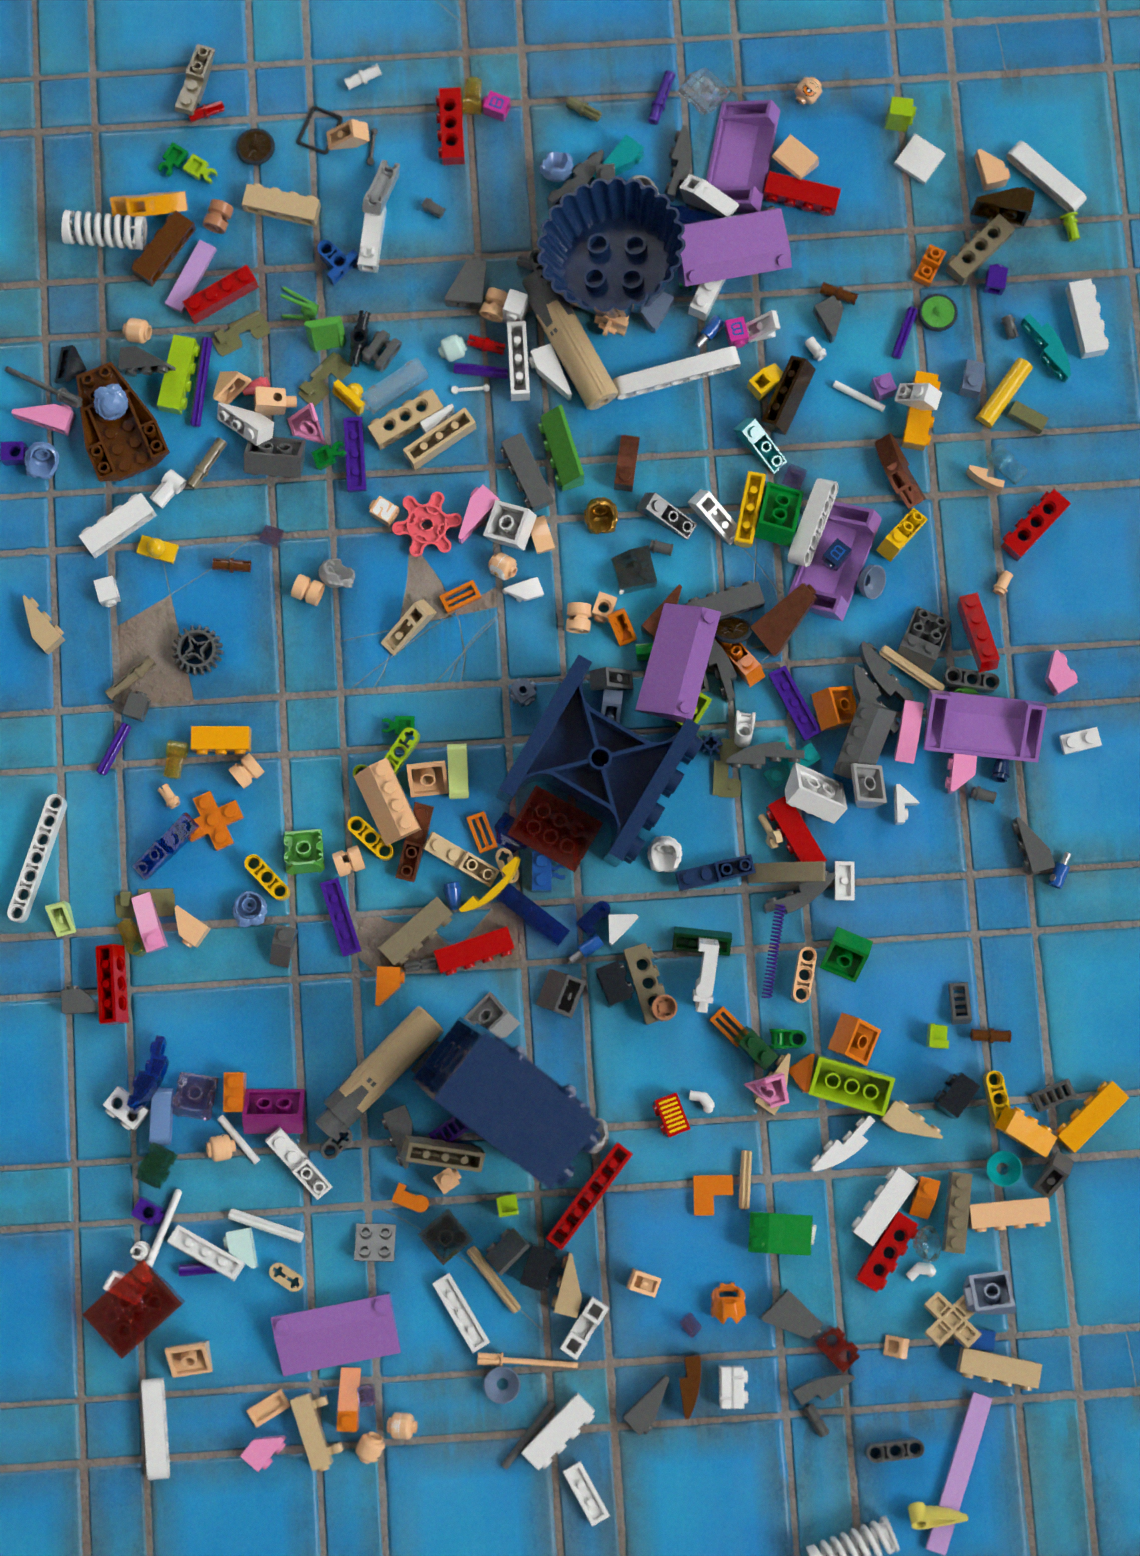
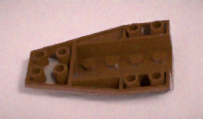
[76,362,170,482]

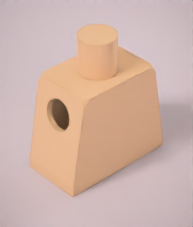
[254,387,297,416]

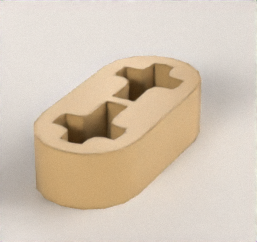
[495,848,520,884]
[269,1262,304,1292]

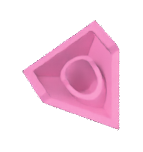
[288,403,326,445]
[744,1073,789,1108]

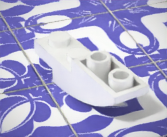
[810,1115,875,1172]
[265,1127,332,1200]

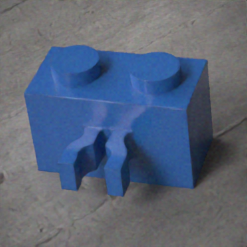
[532,851,565,892]

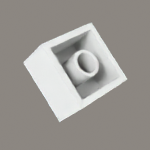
[483,500,537,551]

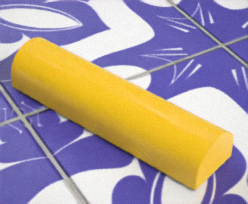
[975,358,1033,429]
[734,471,766,548]

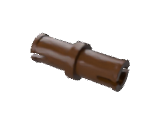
[820,282,858,305]
[212,558,251,573]
[970,1028,1012,1044]

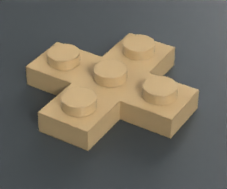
[924,1291,982,1349]

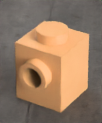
[433,1168,462,1194]

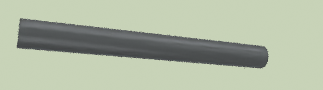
[501,1400,557,1470]

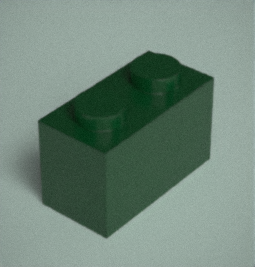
[733,1026,779,1070]

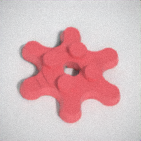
[392,492,462,557]

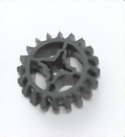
[171,625,224,676]

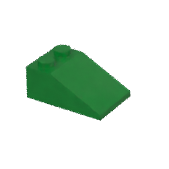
[754,482,804,547]
[748,1211,813,1256]

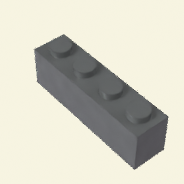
[499,432,553,513]
[686,581,765,620]

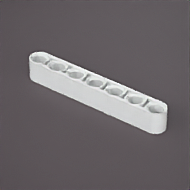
[612,346,741,399]
[7,794,67,923]

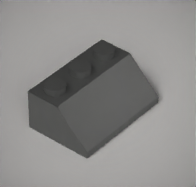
[244,437,306,479]

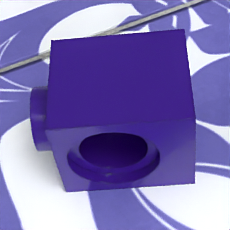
[984,264,1008,295]
[1,441,29,466]
[130,1197,164,1226]

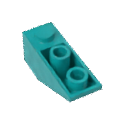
[733,417,788,474]

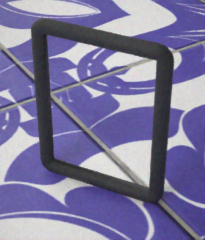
[297,106,343,155]

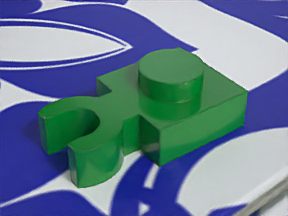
[158,142,189,177]
[311,441,347,470]
[382,716,415,735]

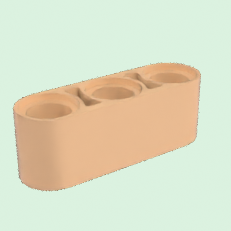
[791,947,817,1004]

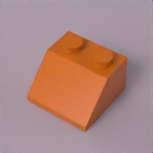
[811,686,857,731]
[827,1013,881,1066]

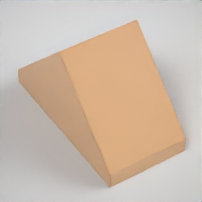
[213,371,251,405]
[626,1268,661,1298]

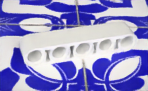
[1006,141,1087,212]
[788,478,838,567]
[142,1378,170,1480]

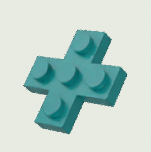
[763,737,821,790]

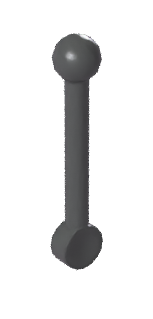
[367,128,378,166]

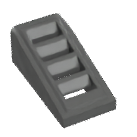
[948,982,972,1025]
[1030,1079,1077,1113]

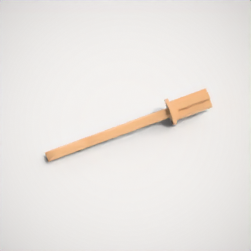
[477,1352,578,1368]

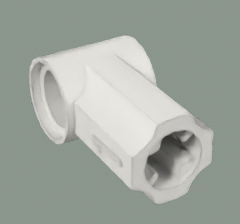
[149,469,186,509]

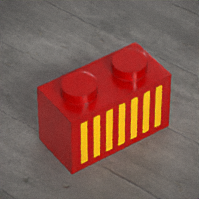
[652,1092,691,1138]

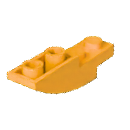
[110,191,188,217]

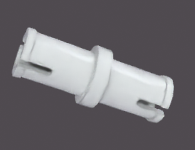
[344,64,382,90]

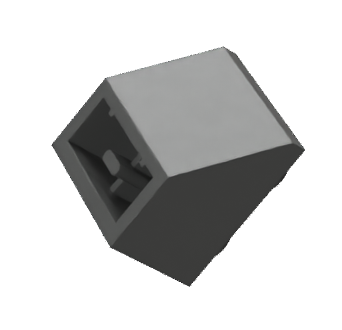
[536,969,586,1019]

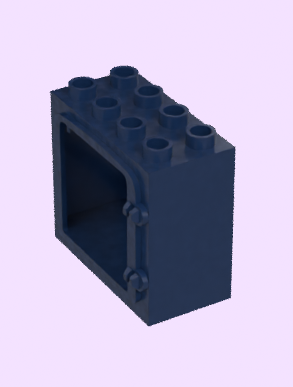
[412,1017,601,1190]

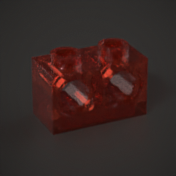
[813,1325,860,1373]

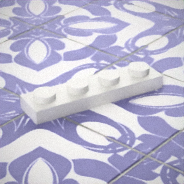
[167,1225,245,1281]
[432,1273,490,1353]

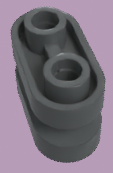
[361,330,402,373]

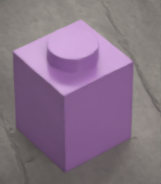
[870,372,897,402]

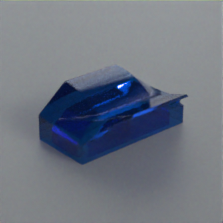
[494,811,537,853]

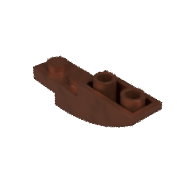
[875,433,926,509]
[395,802,434,882]

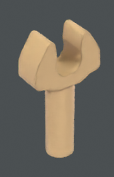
[758,814,783,849]

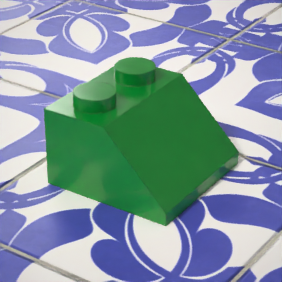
[819,927,873,982]

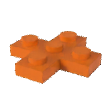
[183,791,244,851]

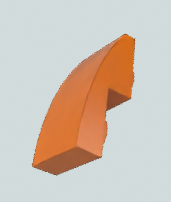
[912,244,946,287]

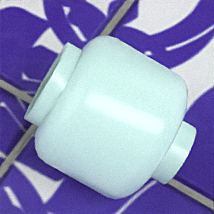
[438,334,467,362]

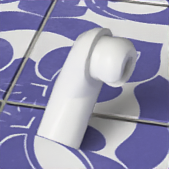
[689,1090,715,1113]
[905,1262,936,1282]

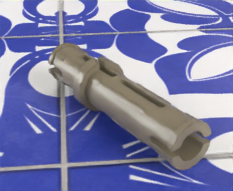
[186,437,227,490]
[104,655,156,701]

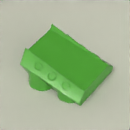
[304,316,347,354]
[284,829,325,875]

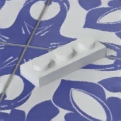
[563,1461,610,1526]

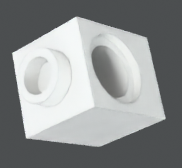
[94,576,121,607]

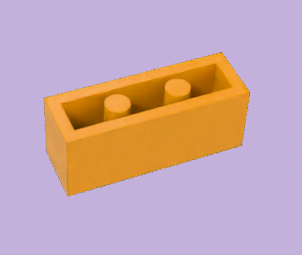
[191,726,251,755]
[995,1106,1057,1158]

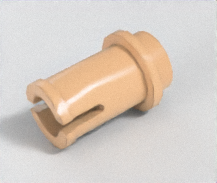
[993,570,1013,596]
[157,784,180,809]

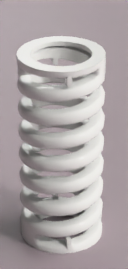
[61,210,147,250]
[806,1515,900,1556]

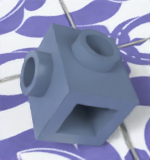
[509,678,538,707]

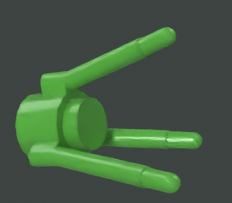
[280,286,319,321]

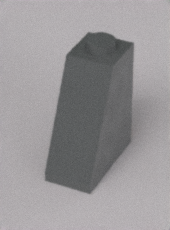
[445,257,487,309]
[760,1289,823,1339]

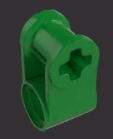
[769,1029,807,1049]

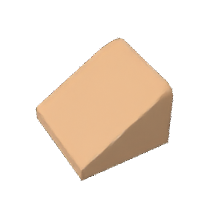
[883,1335,909,1359]

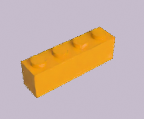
[901,371,941,451]
[1055,1081,1129,1153]

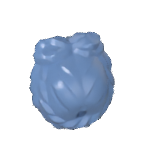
[539,151,573,182]
[94,384,128,420]
[24,442,59,479]
[232,891,267,928]

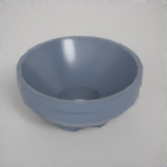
[857,565,886,599]
[484,1366,520,1404]

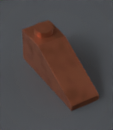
[614,435,640,492]
[641,584,682,641]

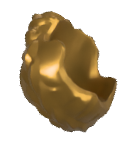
[584,497,618,534]

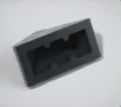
[55,345,87,384]

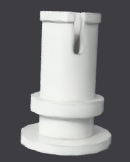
[130,1241,151,1261]

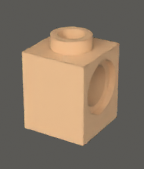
[591,591,617,623]

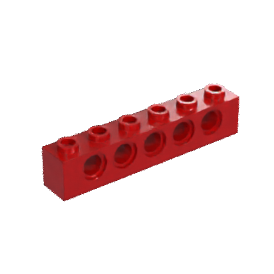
[546,1142,633,1250]

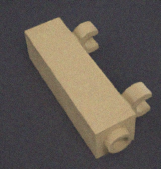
[290,1392,344,1472]

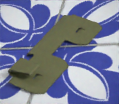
[211,310,270,356]
[298,352,352,407]
[713,738,743,798]
[115,888,175,918]

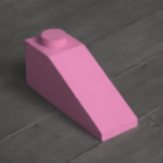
[11,404,76,436]
[458,485,500,544]
[131,892,168,953]

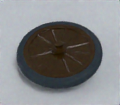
[236,128,275,165]
[715,617,752,644]

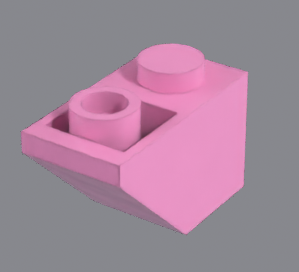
[1045,650,1078,696]
[945,753,977,794]
[240,1435,287,1472]

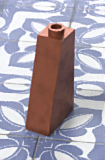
[751,583,817,656]

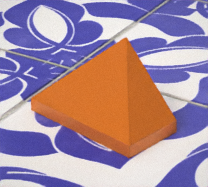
[607,608,637,647]
[789,1053,815,1093]

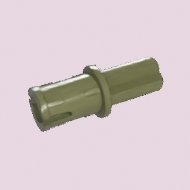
[566,96,602,122]

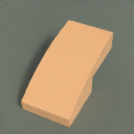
[966,465,1005,493]
[530,515,555,554]

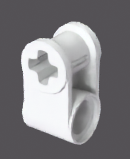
[734,710,756,748]

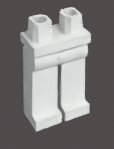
[692,937,719,1013]

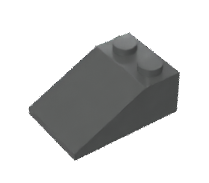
[485,1228,530,1275]

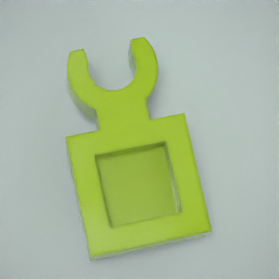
[183,154,218,184]

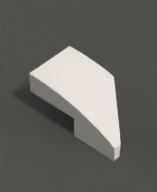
[502,577,544,602]

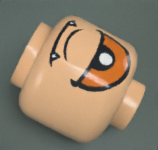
[795,76,822,105]

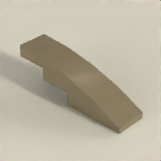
[748,862,825,884]

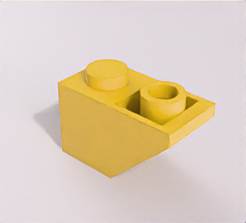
[747,363,783,401]

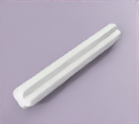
[228,1209,304,1243]

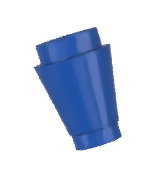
[443,881,462,910]

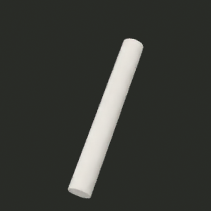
[833,381,886,412]
[217,1115,260,1165]

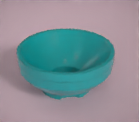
[986,1151,1022,1187]

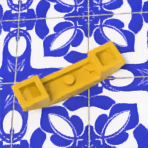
[459,857,521,912]

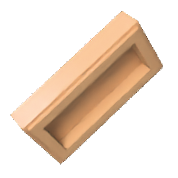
[246,1389,291,1428]

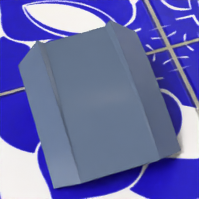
[963,1270,1016,1315]

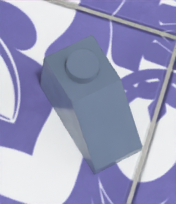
[958,359,985,399]
[601,689,623,724]

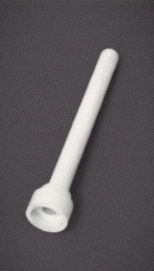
[136,1189,182,1282]

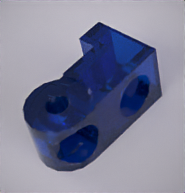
[576,901,611,937]

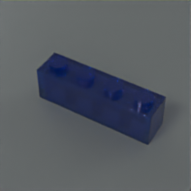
[497,883,570,947]

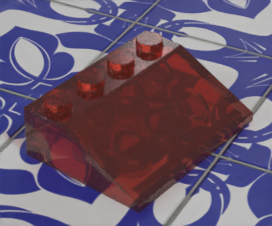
[507,785,603,873]
[82,1259,185,1359]

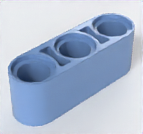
[149,1087,174,1145]

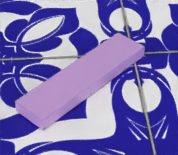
[165,240,217,313]

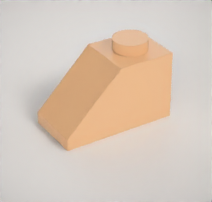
[326,119,370,150]
[974,149,1010,191]
[174,905,211,948]

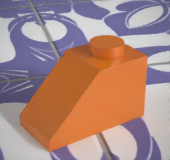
[375,966,405,1007]
[908,1176,941,1219]

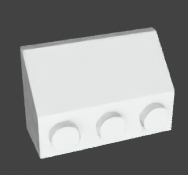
[784,762,847,824]

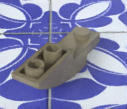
[175,44,215,116]

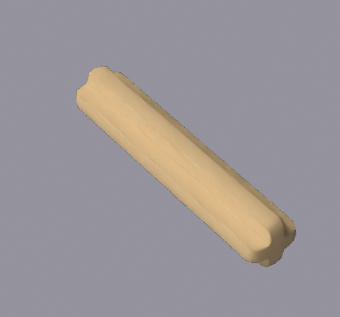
[739,1150,752,1209]

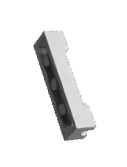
[362,160,400,216]

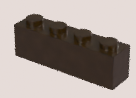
[761,355,816,435]

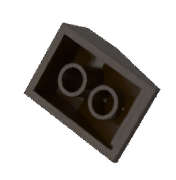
[970,187,1035,226]

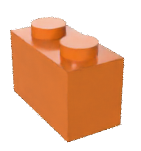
[223,1072,247,1112]

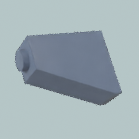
[638,291,674,334]

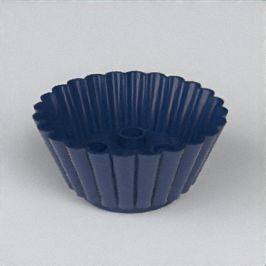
[537,176,686,318]

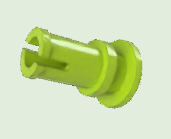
[1059,212,1081,242]

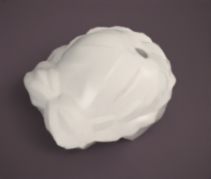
[647,836,682,872]

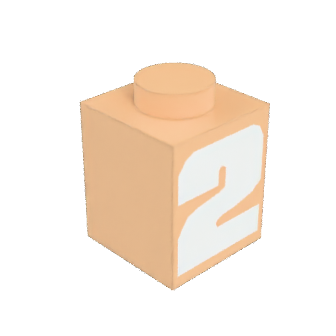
[369,496,400,527]

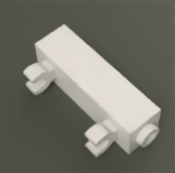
[358,205,386,273]

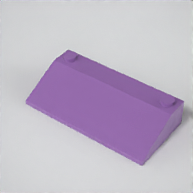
[706,100,780,213]
[678,208,792,286]
[787,501,882,622]
[635,603,721,723]
[924,689,1047,763]
[271,1293,401,1376]

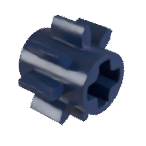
[702,732,723,757]

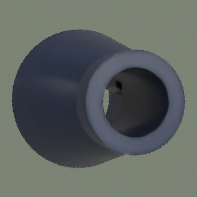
[991,758,1010,783]

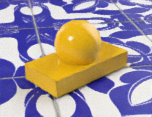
[332,379,365,416]
[136,535,179,564]

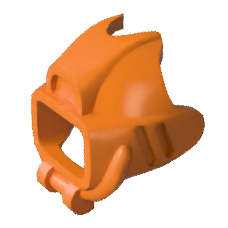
[711,1282,746,1324]

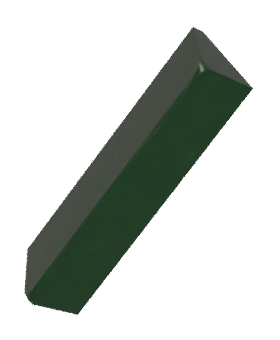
[672,927,732,956]

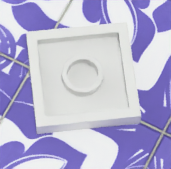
[894,134,946,185]

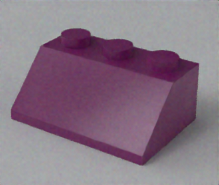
[242,1089,305,1134]

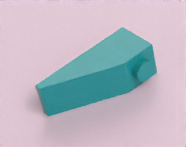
[593,134,644,181]

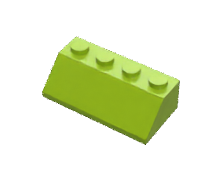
[808,1054,895,1117]

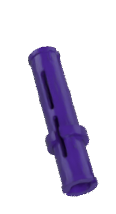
[647,70,676,125]

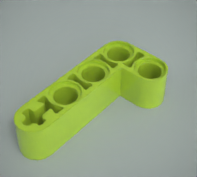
[353,728,420,777]

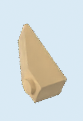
[381,599,437,656]

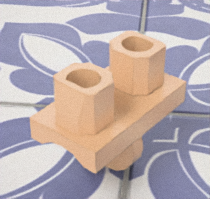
[594,315,629,337]

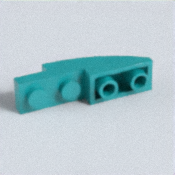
[1021,313,1071,383]

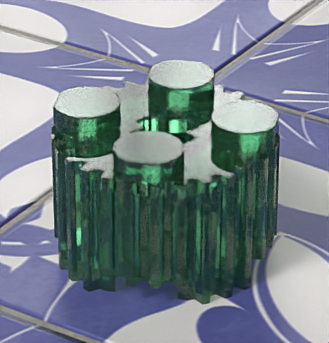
[136,1142,178,1189]

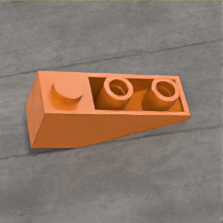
[715,639,765,687]

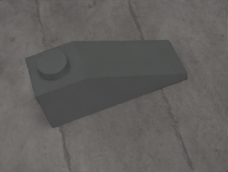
[623,1374,670,1436]

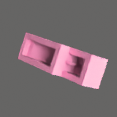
[894,700,924,764]

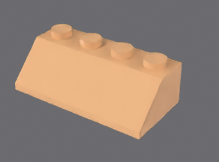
[354,758,421,846]

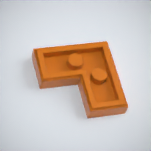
[693,1175,733,1216]

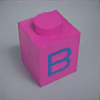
[481,91,511,122]
[724,317,749,348]

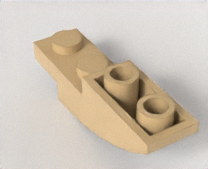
[422,832,500,887]

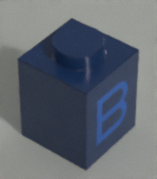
[822,538,852,571]

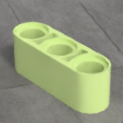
[447,743,469,799]

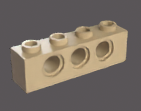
[368,389,444,450]

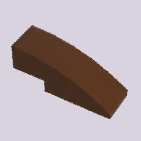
[679,1354,701,1420]

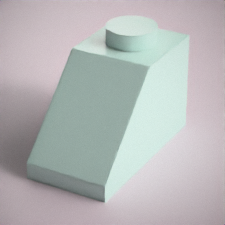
[223,1227,258,1268]

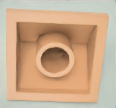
[772,134,819,180]
[406,760,449,798]
[165,1340,212,1378]

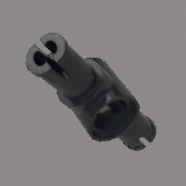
[347,310,371,367]

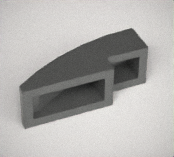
[791,1373,856,1405]

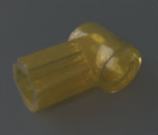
[462,77,482,115]
[163,740,189,779]
[116,918,146,957]

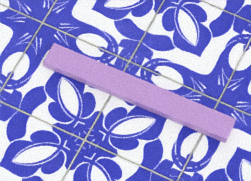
[925,1392,993,1556]

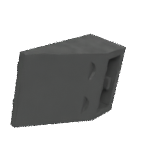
[897,606,951,674]

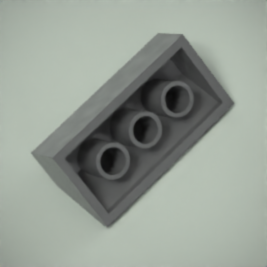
[833,698,896,780]

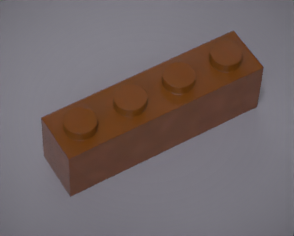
[131,210,196,287]

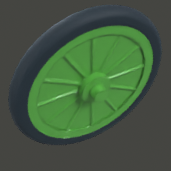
[918,294,958,332]

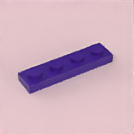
[343,417,367,492]
[768,665,822,741]
[320,877,362,957]

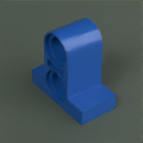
[317,240,359,286]

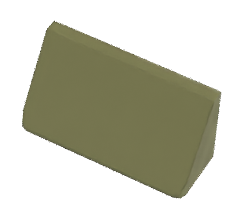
[1007,401,1049,435]

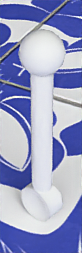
[451,384,490,394]

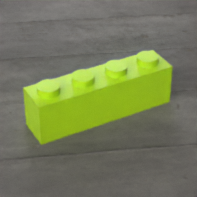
[157,334,200,415]

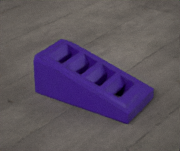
[428,1116,471,1142]

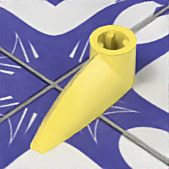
[908,1502,968,1530]

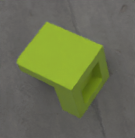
[926,1023,949,1049]
[496,1194,519,1217]

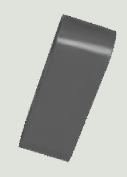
[942,667,1000,693]
[865,1437,925,1463]

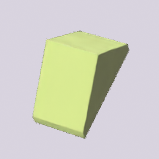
[45,901,76,937]

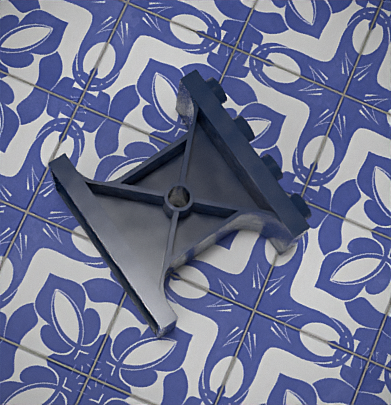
[496,655,704,867]

